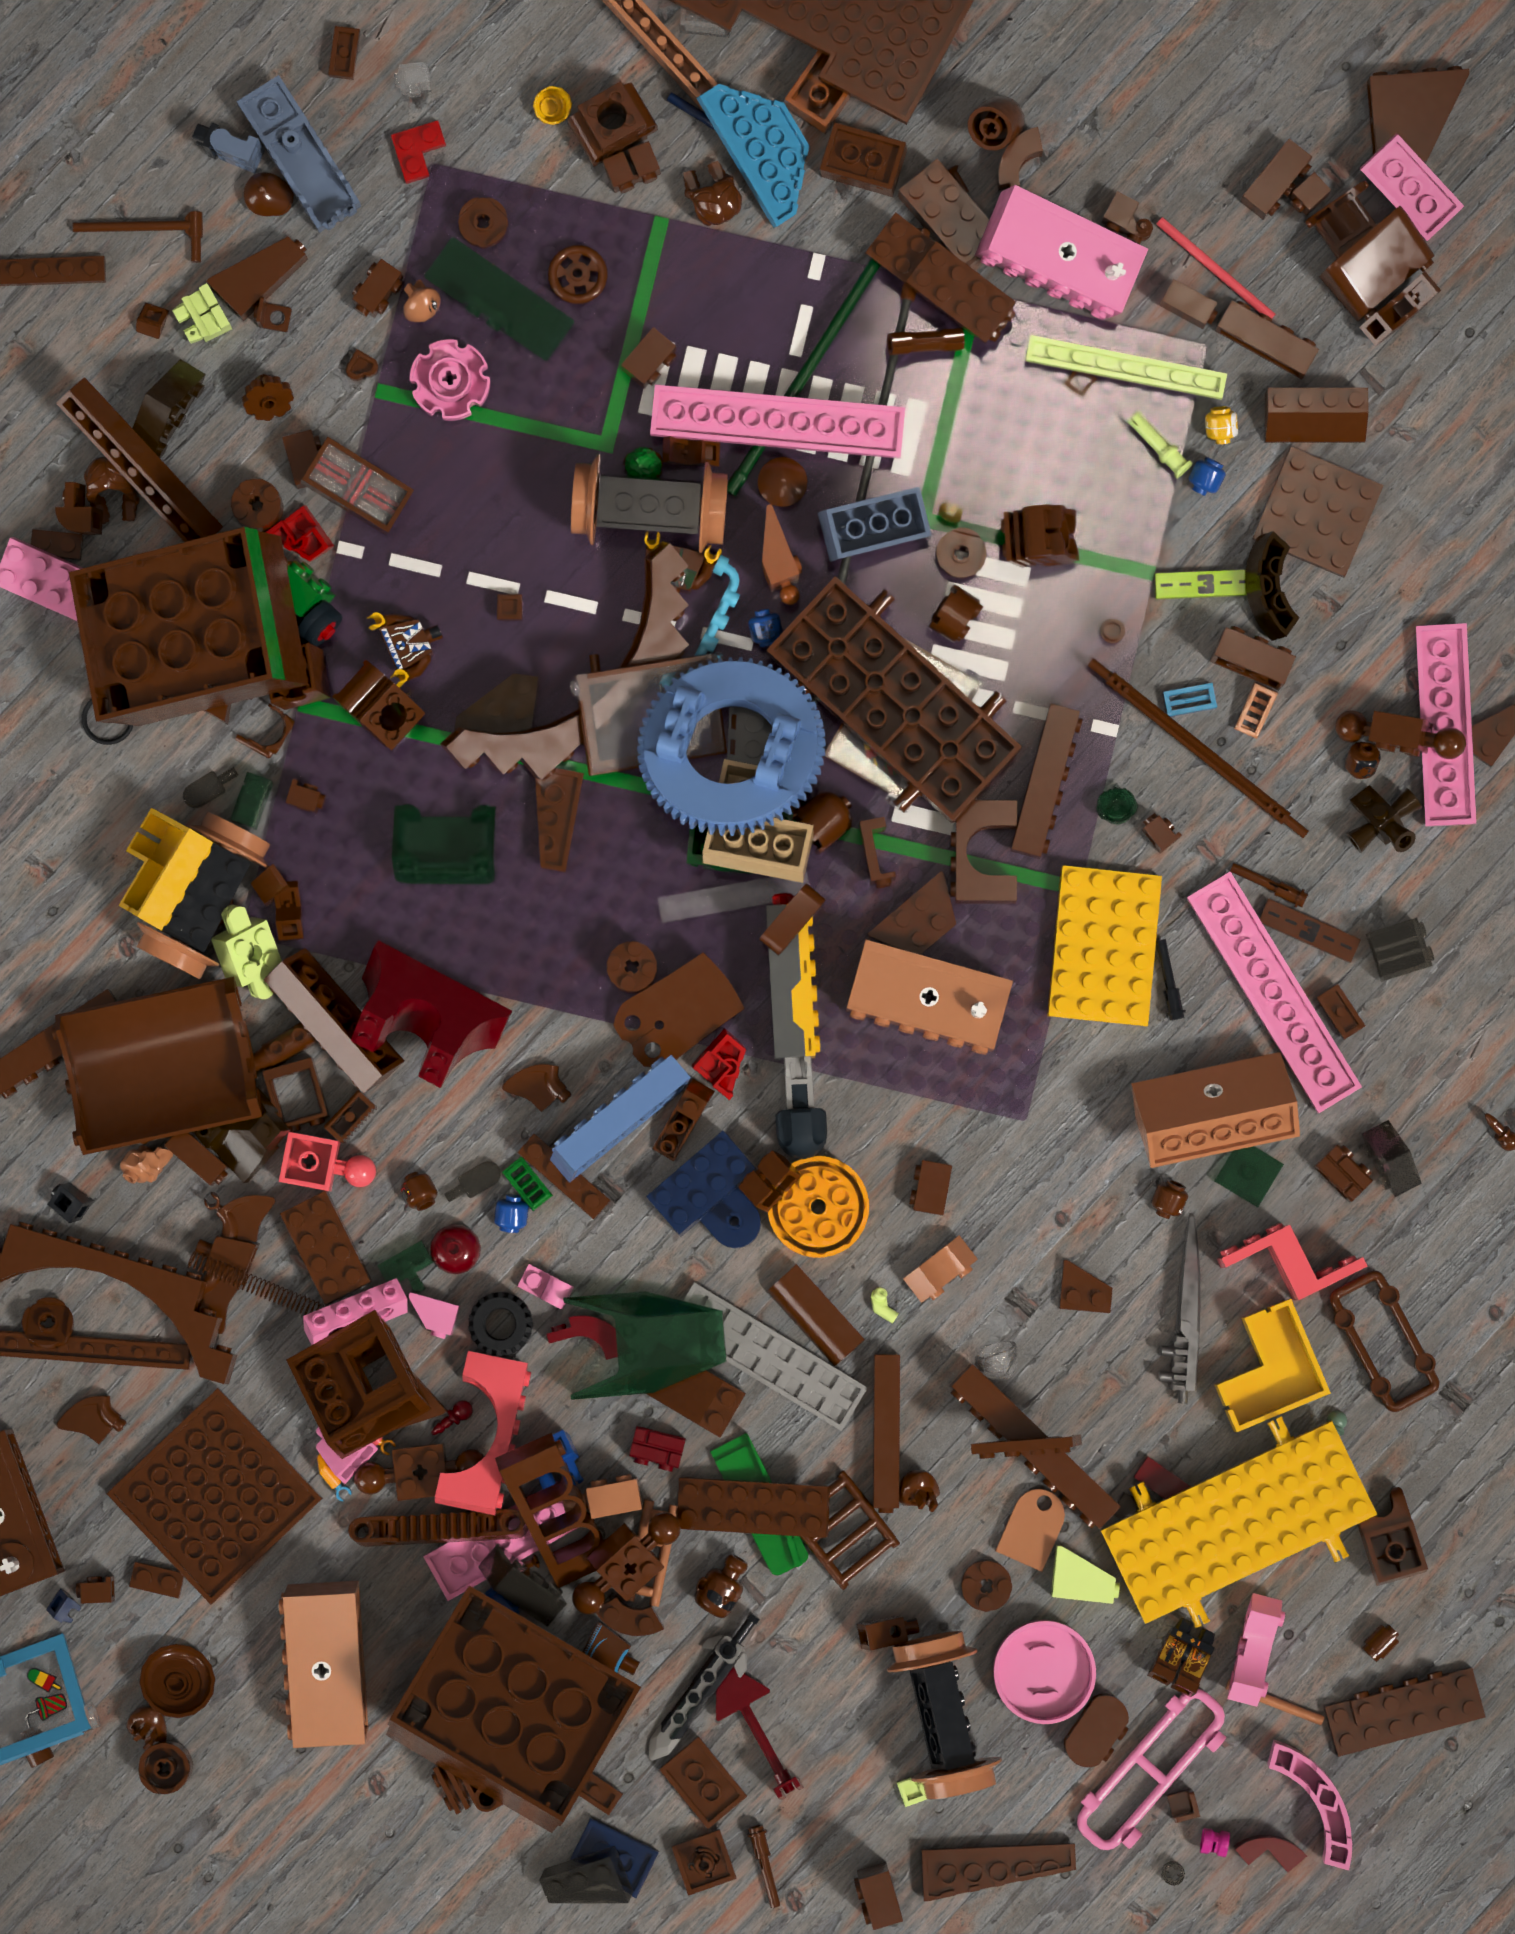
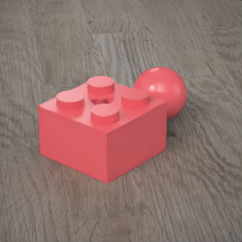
[279,1132,376,1192]

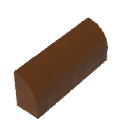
[767,1264,865,1367]

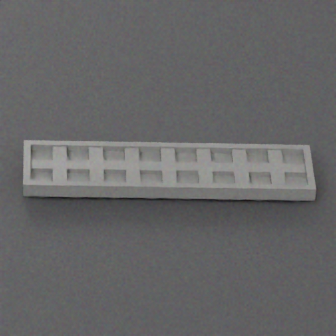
[668,1282,868,1431]

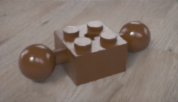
[1335,710,1466,759]
[354,1443,485,1501]
[572,1512,681,1614]

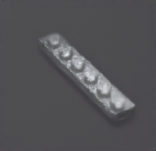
[658,871,809,923]

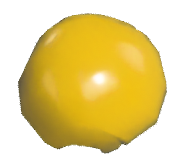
[533,86,572,125]

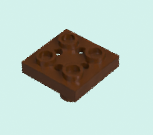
[672,1829,737,1896]

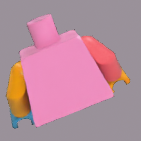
[316,1427,396,1501]

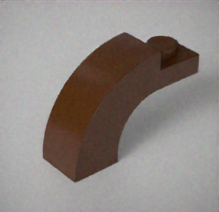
[997,127,1043,191]
[1359,272,1441,346]

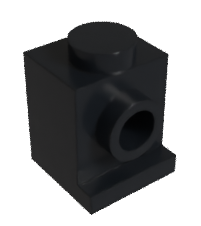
[47,1182,94,1223]

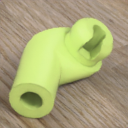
[870,1287,899,1324]

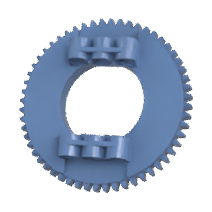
[637,657,826,836]

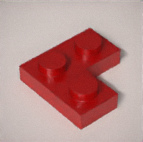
[391,120,446,184]

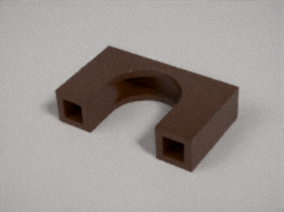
[950,800,1017,904]

